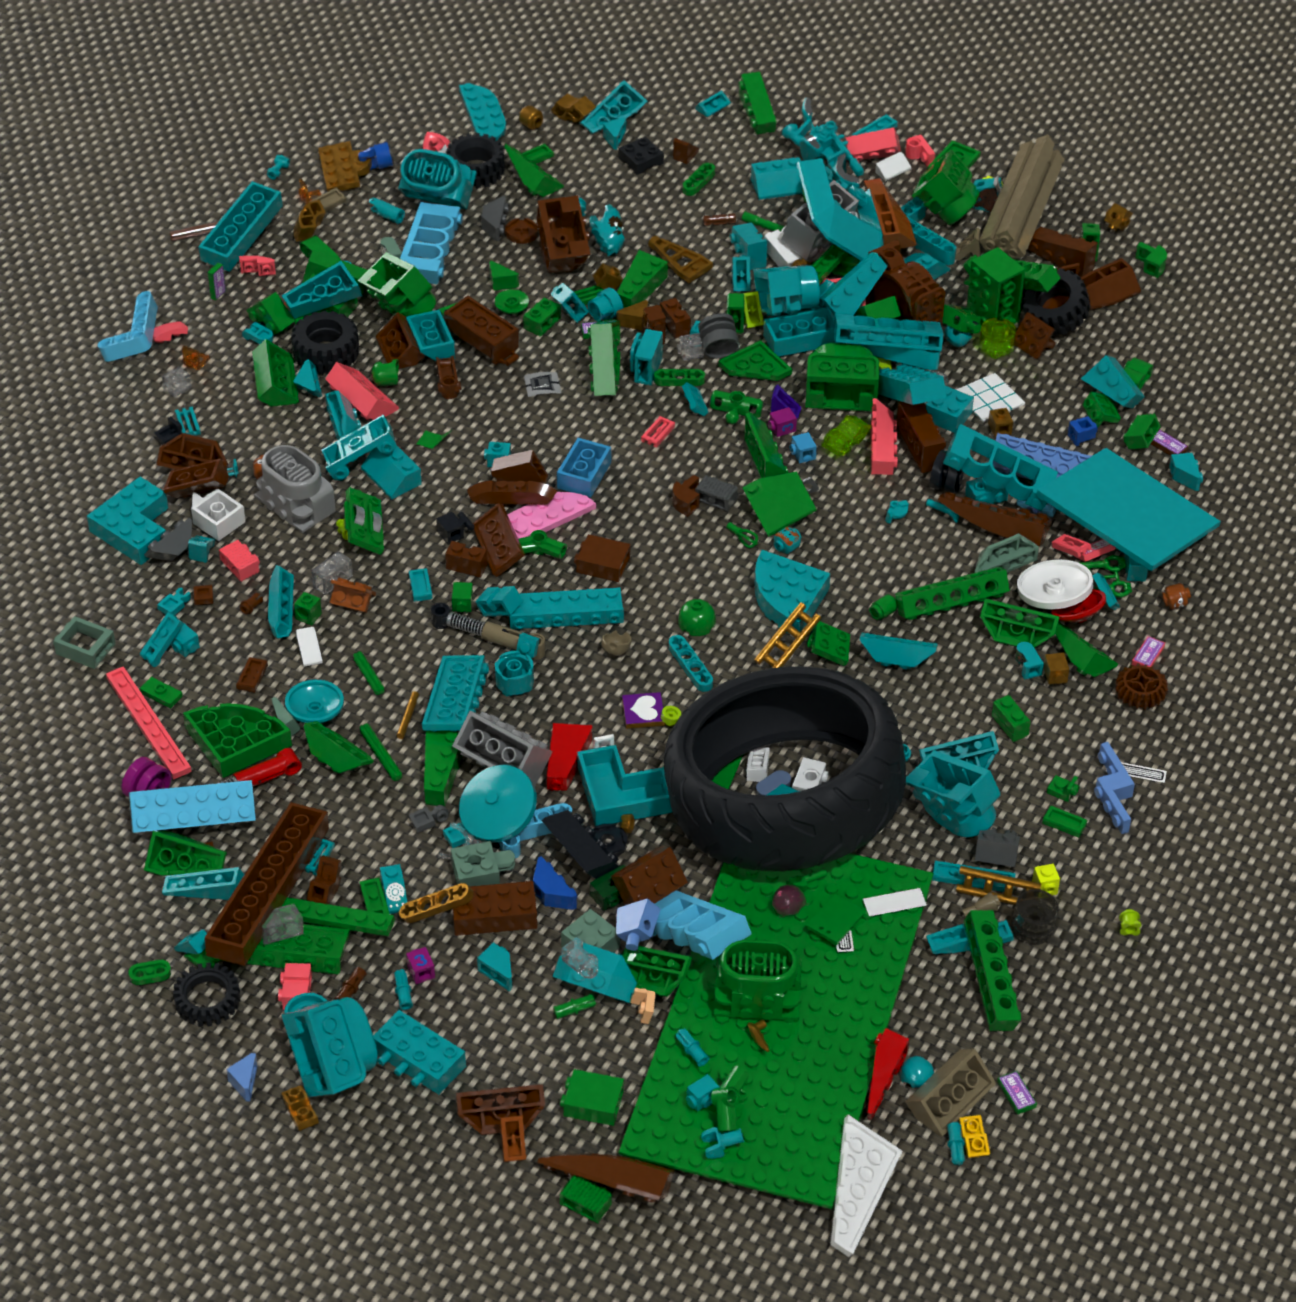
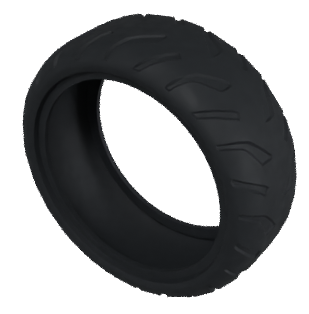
[664,666,906,871]

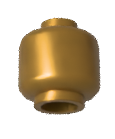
[519,105,543,129]

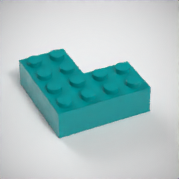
[87,476,168,565]
[577,745,673,826]

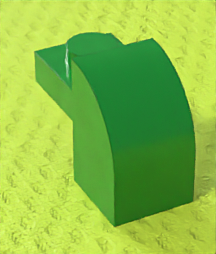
[1135,242,1167,279]

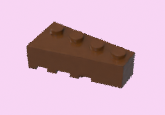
[1027,227,1098,277]

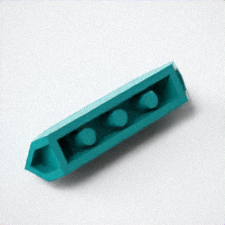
[268,565,294,638]

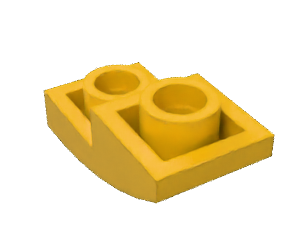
[958,1115,990,1158]

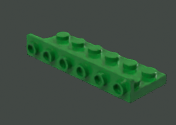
[220,921,349,974]

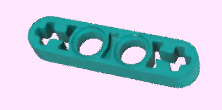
[669,635,713,692]

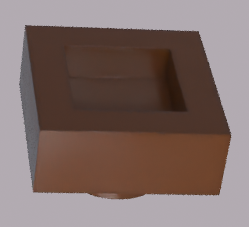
[193,585,214,605]

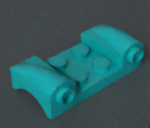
[321,414,396,481]

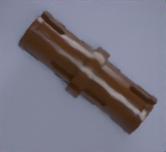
[334,967,367,1000]

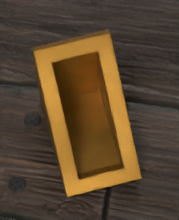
[617,300,648,330]

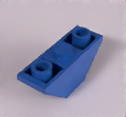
[533,856,578,910]

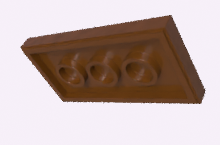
[473,502,525,577]

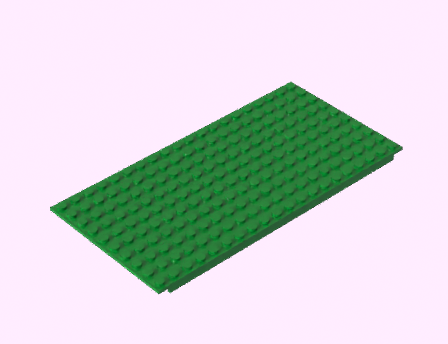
[619,853,934,1209]

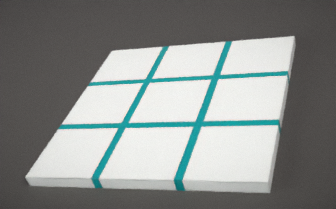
[956,373,1025,422]

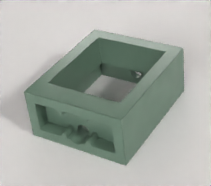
[53,616,116,669]

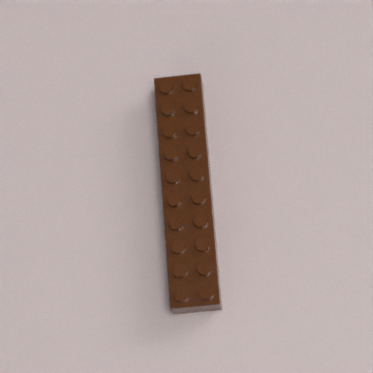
[205,802,329,966]

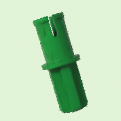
[553,994,596,1020]

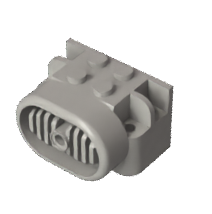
[254,445,336,533]

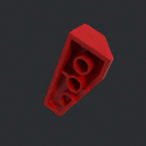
[868,1028,909,1120]

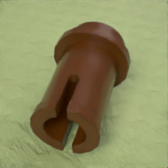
[240,593,263,614]

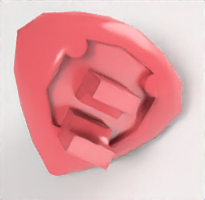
[423,132,450,152]

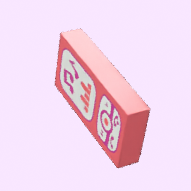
[1075,539,1116,562]

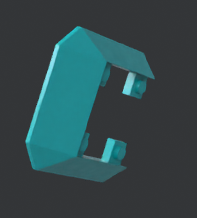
[796,158,884,261]

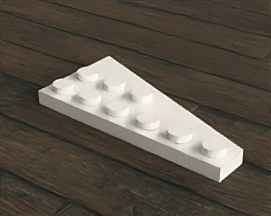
[831,1115,902,1257]

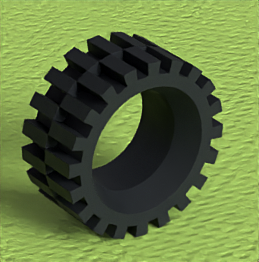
[446,133,505,189]

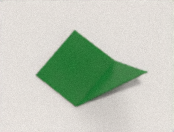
[416,429,453,449]

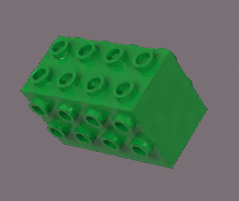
[966,247,1025,335]

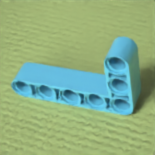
[98,291,158,362]

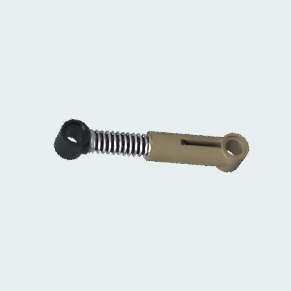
[431,602,545,660]

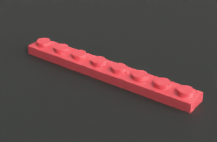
[106,666,192,780]

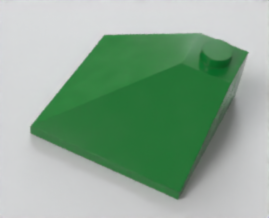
[742,472,817,537]

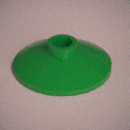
[495,289,529,314]

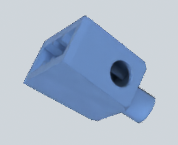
[616,899,660,951]

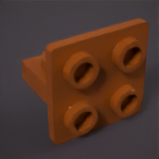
[330,578,376,613]

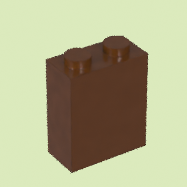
[574,534,631,582]

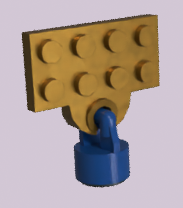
[318,141,394,191]

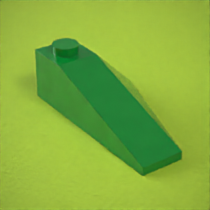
[504,144,564,197]
[1055,622,1118,677]
[144,830,227,876]

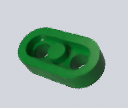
[128,960,171,985]

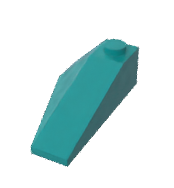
[581,80,648,134]

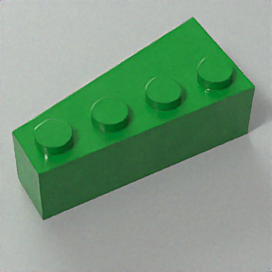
[738,71,777,135]
[617,250,668,309]
[424,730,463,806]

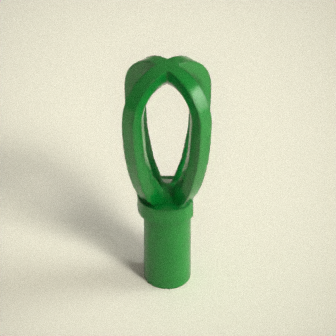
[726,522,758,548]

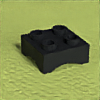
[618,137,664,175]

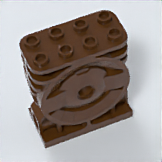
[865,240,945,327]

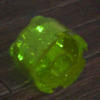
[979,318,1016,359]

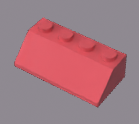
[325,362,399,420]

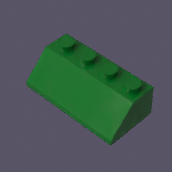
[252,339,299,407]
[744,413,788,478]

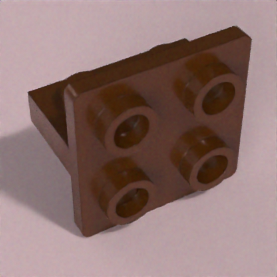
[1011,312,1056,359]

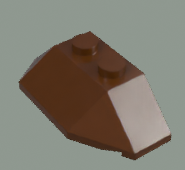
[156,433,228,471]
[456,1084,545,1135]

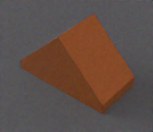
[500,1115,526,1162]

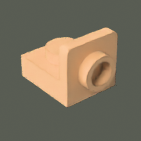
[630,988,655,1024]

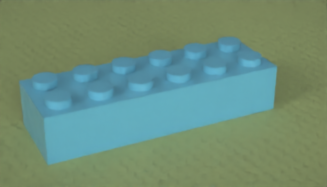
[129,780,256,833]

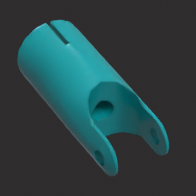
[369,198,405,224]

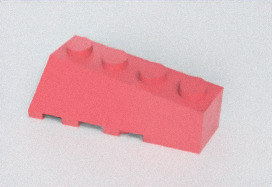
[871,398,897,475]

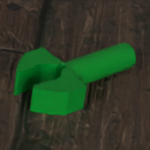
[789,869,827,892]

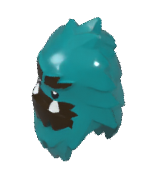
[589,204,625,256]

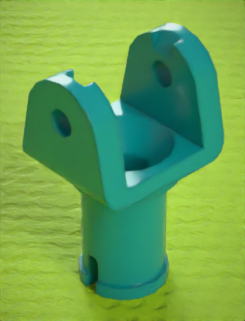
[701,1127,744,1159]

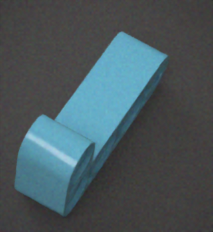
[498,803,572,859]

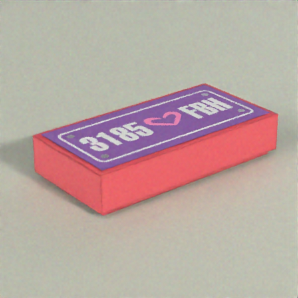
[1132,636,1165,667]

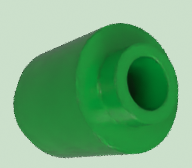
[869,594,897,620]

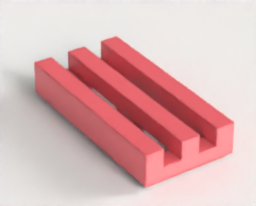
[641,416,675,448]
[1051,534,1091,558]

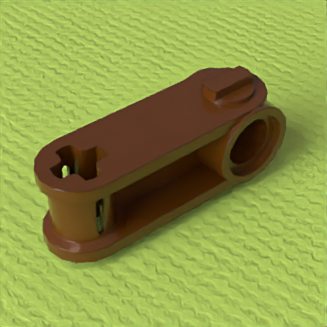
[436,355,462,399]

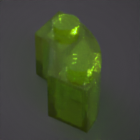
[822,415,871,456]

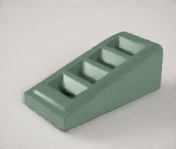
[272,696,301,737]

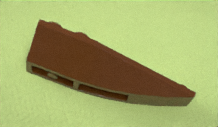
[1042,258,1141,310]
[938,492,1052,547]
[537,1153,674,1203]

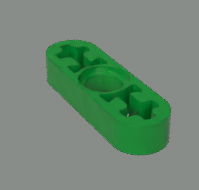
[683,163,715,196]
[654,369,705,386]

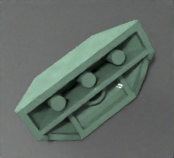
[975,534,1039,573]

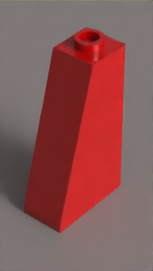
[547,723,592,791]

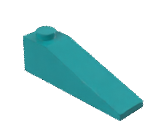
[162,867,245,900]

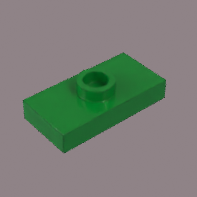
[139,677,183,709]

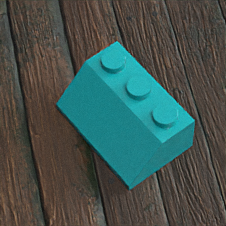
[751,157,803,200]
[406,310,455,361]
[361,445,422,500]

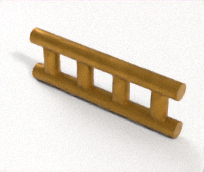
[754,602,821,668]
[956,866,1042,910]

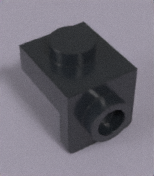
[154,416,182,445]

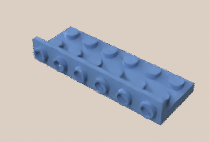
[993,433,1092,480]

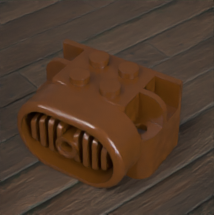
[537,195,591,273]

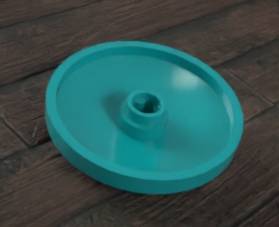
[459,765,537,843]

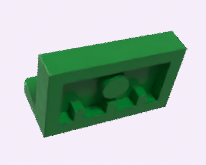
[1082,391,1121,428]

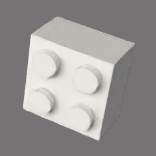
[191,489,246,541]

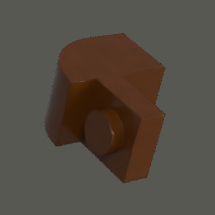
[672,474,700,517]
[307,855,342,904]

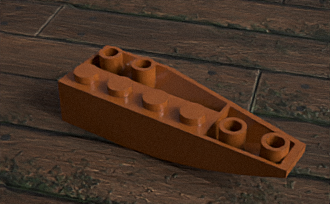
[864,179,916,248]

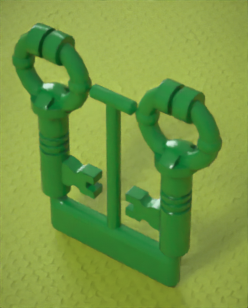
[1078,555,1132,598]

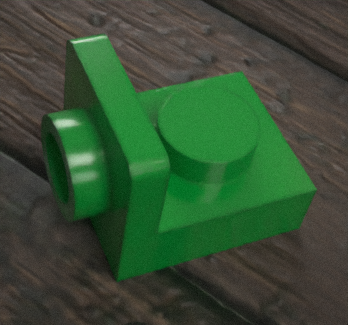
[1047,775,1080,802]

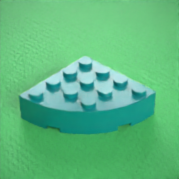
[755,550,830,634]

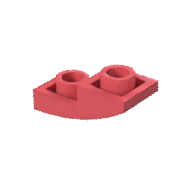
[239,256,276,276]
[153,322,188,343]

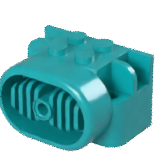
[398,149,477,210]
[753,265,820,316]
[906,750,1001,837]
[281,997,378,1097]

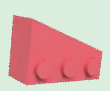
[846,127,901,161]

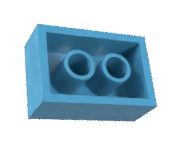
[557,438,611,498]

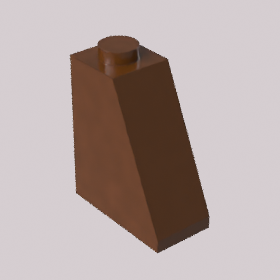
[491,450,548,484]

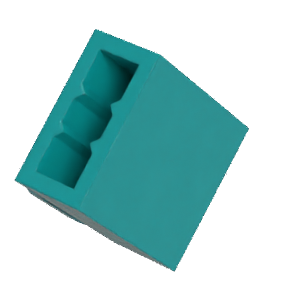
[630,329,663,385]

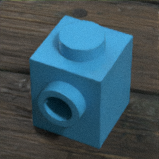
[789,432,817,463]

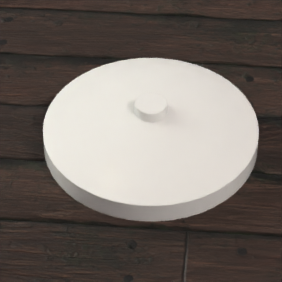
[1017,560,1093,609]

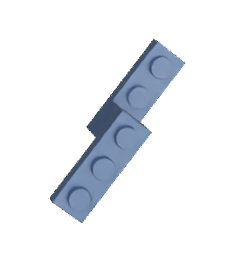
[1094,742,1135,834]

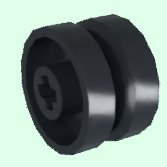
[929,449,965,494]

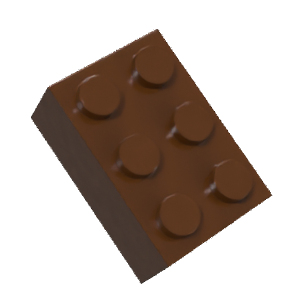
[611,846,688,905]

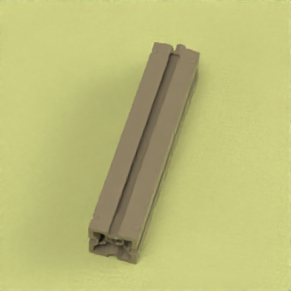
[979,134,1065,260]

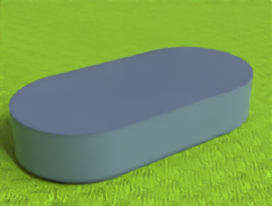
[756,770,791,795]

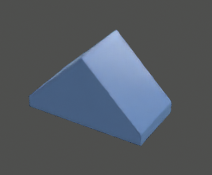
[227,1053,258,1101]

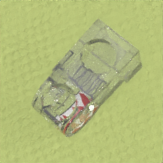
[562,937,598,979]

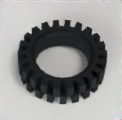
[173,963,241,1027]

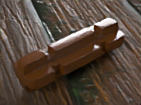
[703,213,736,226]

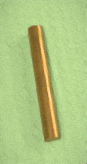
[397,691,419,739]

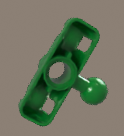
[710,390,763,424]

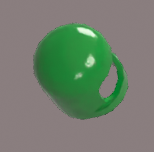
[372,359,399,386]

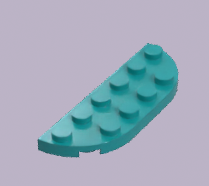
[459,83,506,141]

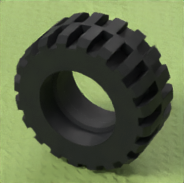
[1021,268,1091,336]
[291,311,359,375]

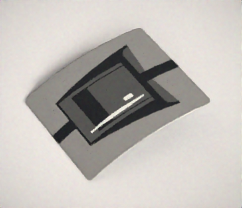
[524,372,561,397]

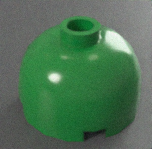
[678,599,716,636]

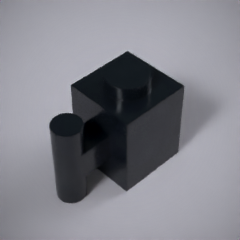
[436,512,475,545]

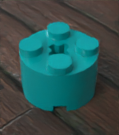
[495,651,534,696]

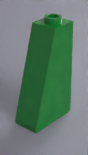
[302,250,367,294]

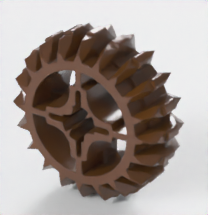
[1115,663,1168,710]

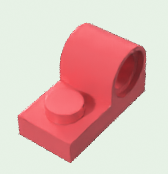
[905,135,935,167]

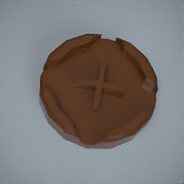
[505,218,539,244]

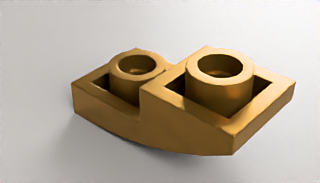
[281,1085,319,1131]

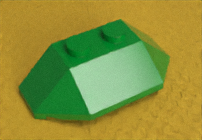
[980,598,1059,648]
[303,721,374,773]
[623,946,692,997]

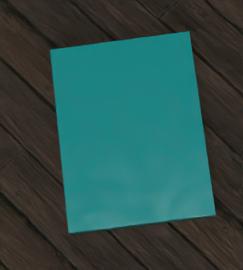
[1036,448,1221,571]

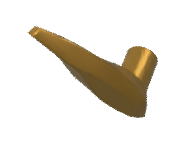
[748,1020,770,1052]

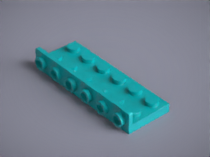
[509,588,624,629]
[422,655,489,731]

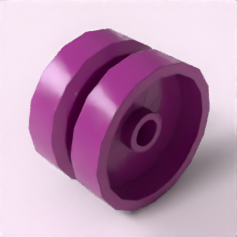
[121,757,172,798]

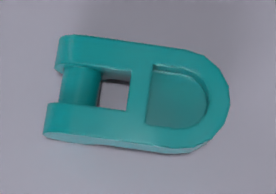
[242,322,273,344]

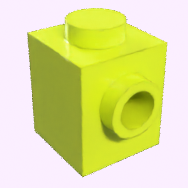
[1032,863,1060,898]

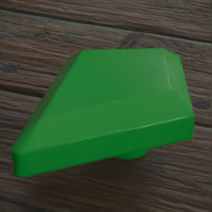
[184,949,221,968]

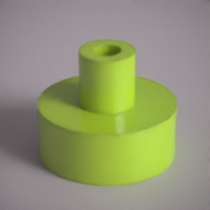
[661,706,681,726]

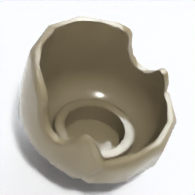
[601,630,632,656]

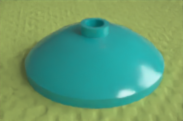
[285,680,344,723]

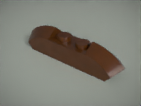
[467,481,557,504]

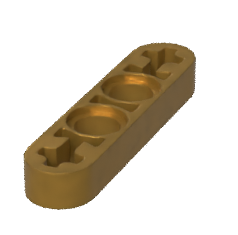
[399,883,474,923]

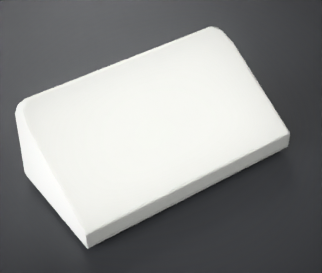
[875,152,911,181]

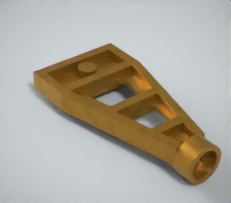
[648,236,713,283]

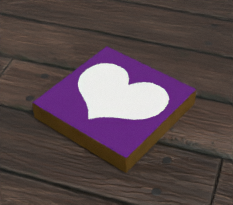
[622,692,665,729]

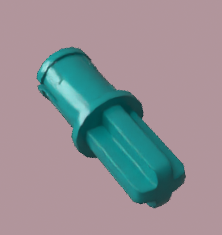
[394,969,413,1010]
[676,1029,709,1067]
[947,1122,965,1165]

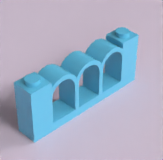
[400,202,463,284]
[652,890,752,960]

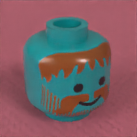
[774,527,801,554]

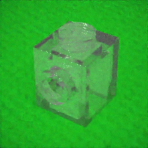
[677,333,704,361]
[162,366,191,398]

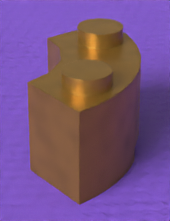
[551,93,596,122]
[294,200,326,241]

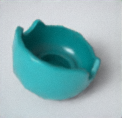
[944,326,972,348]
[899,1056,934,1088]

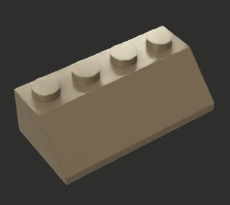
[905,1049,997,1136]

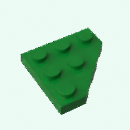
[718,340,792,381]

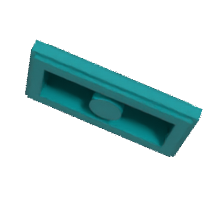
[695,90,731,117]

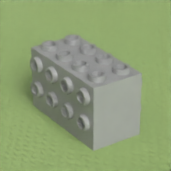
[781,180,859,261]
[452,711,553,786]

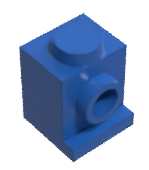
[1068,416,1098,446]

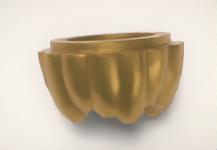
[620,814,635,833]

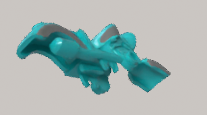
[781,98,864,192]

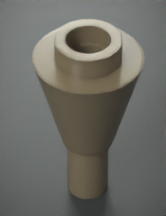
[962,892,1000,917]

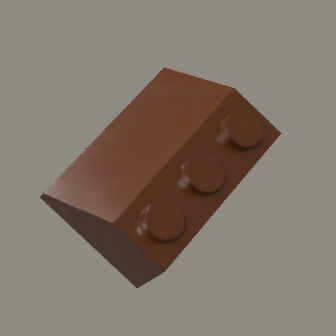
[376,312,425,369]
[163,458,229,498]

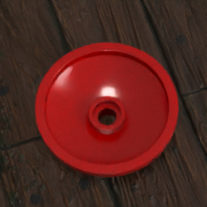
[1050,589,1107,623]

